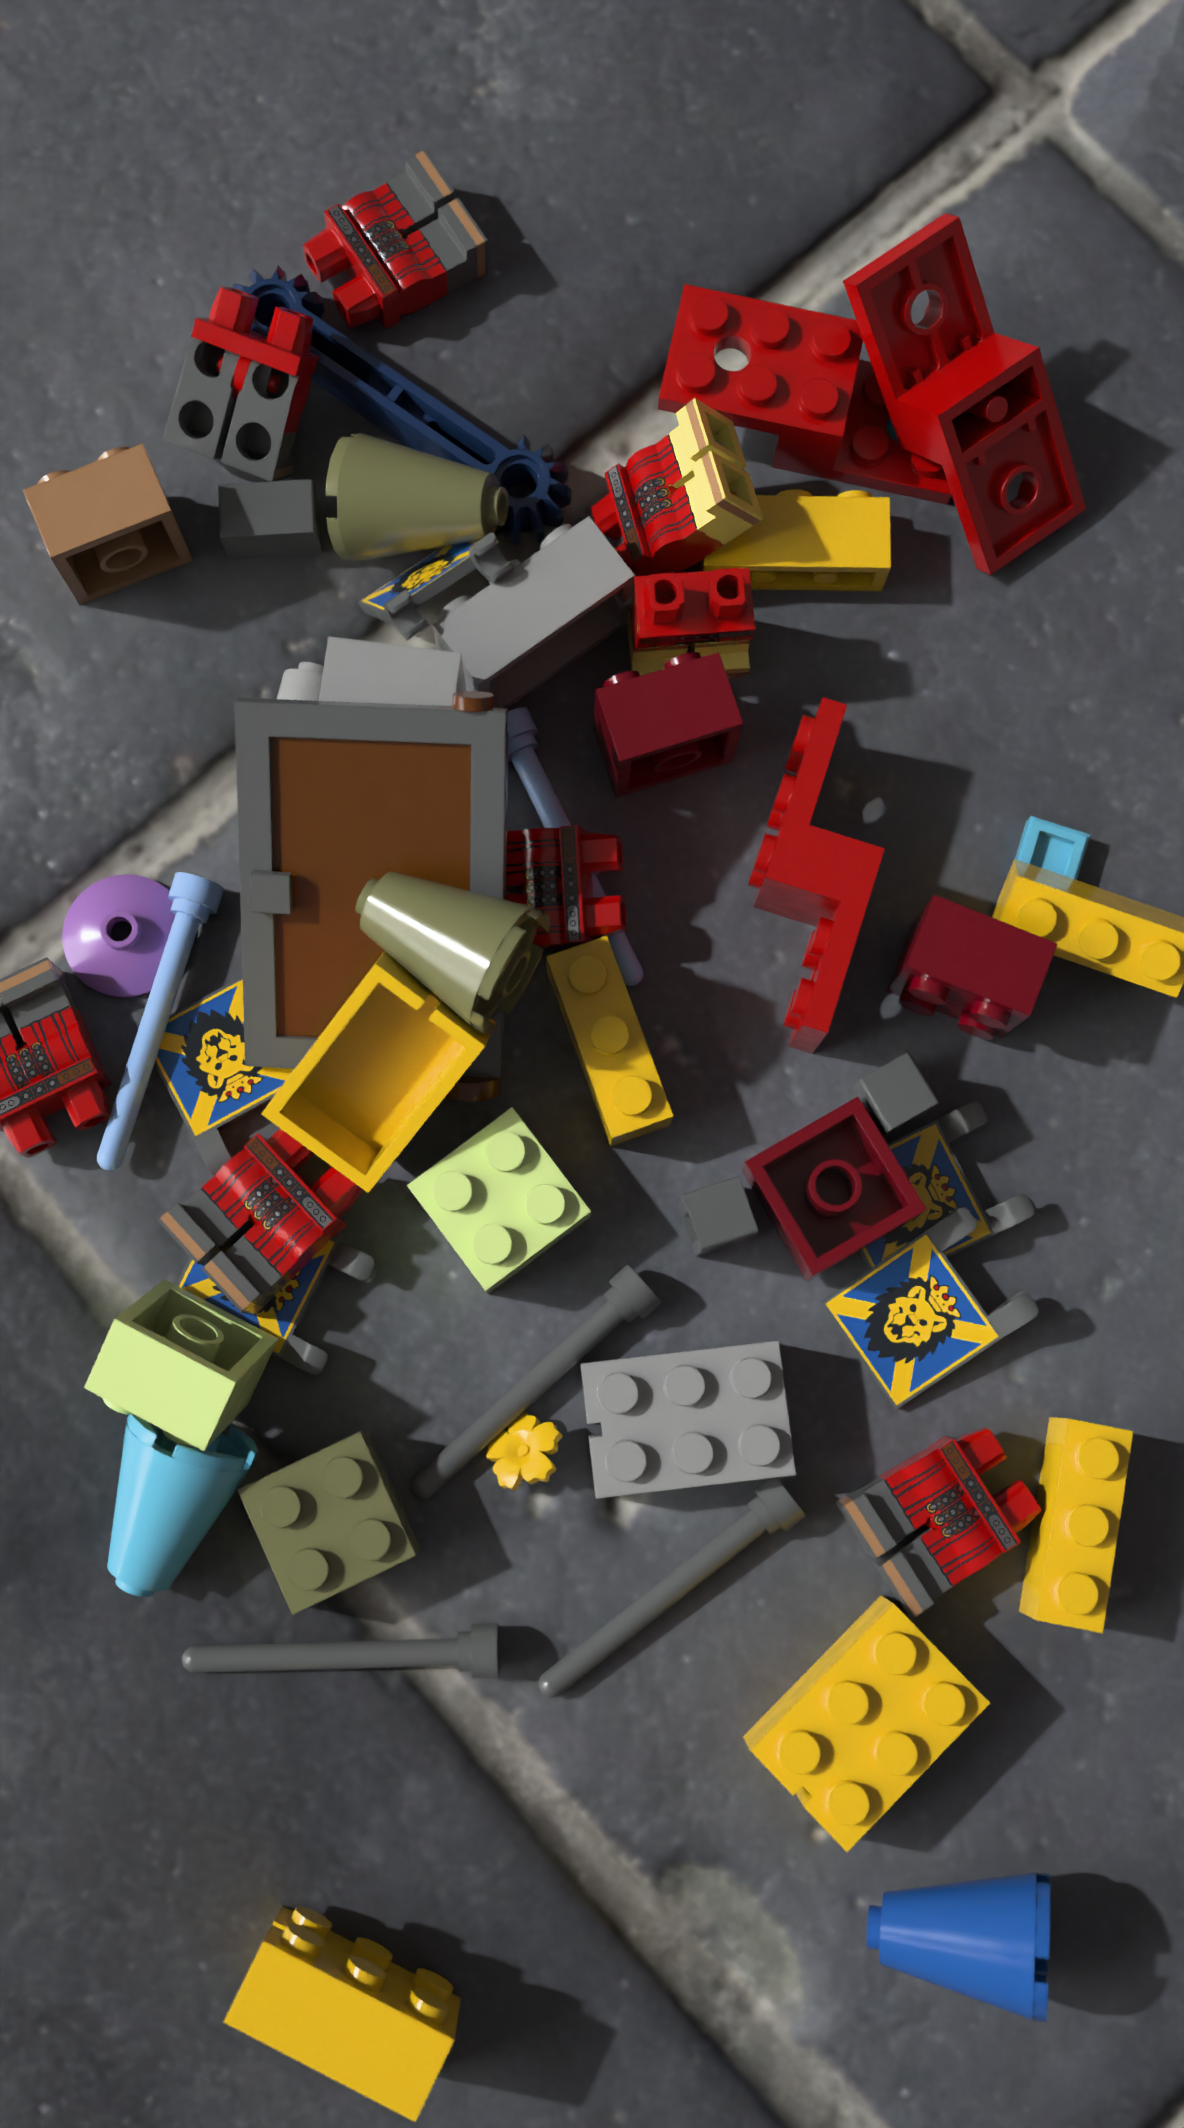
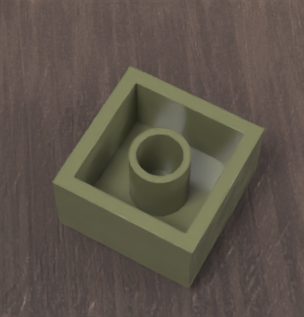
[237,1430,421,1615]

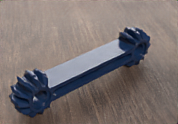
[233,265,572,547]

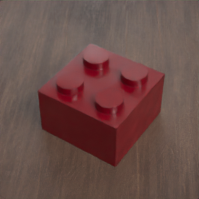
[593,652,743,798]
[886,895,1057,1040]
[742,1096,927,1282]

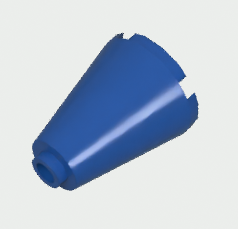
[867,1872,1050,2022]

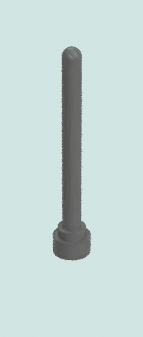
[410,1264,662,1499]
[539,1477,806,1698]
[182,1623,501,1679]

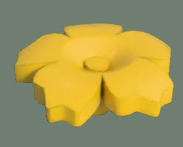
[486,1412,563,1491]

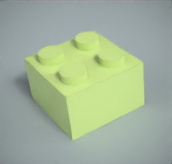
[407,1107,591,1294]
[84,1279,278,1451]

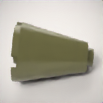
[325,433,508,562]
[355,871,551,1034]

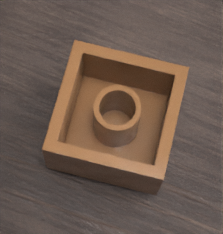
[23,443,193,605]

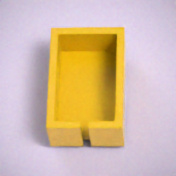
[261,951,496,1193]
[743,1595,990,1852]
[224,1906,461,2122]

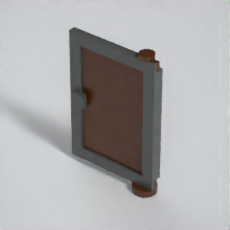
[234,691,509,1102]

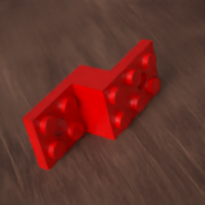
[843,213,1086,575]
[657,284,952,505]
[748,697,885,1054]

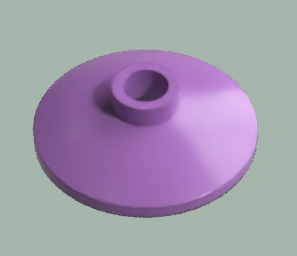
[62,874,175,998]

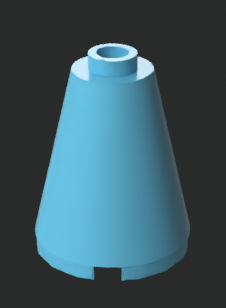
[107,1415,258,1597]

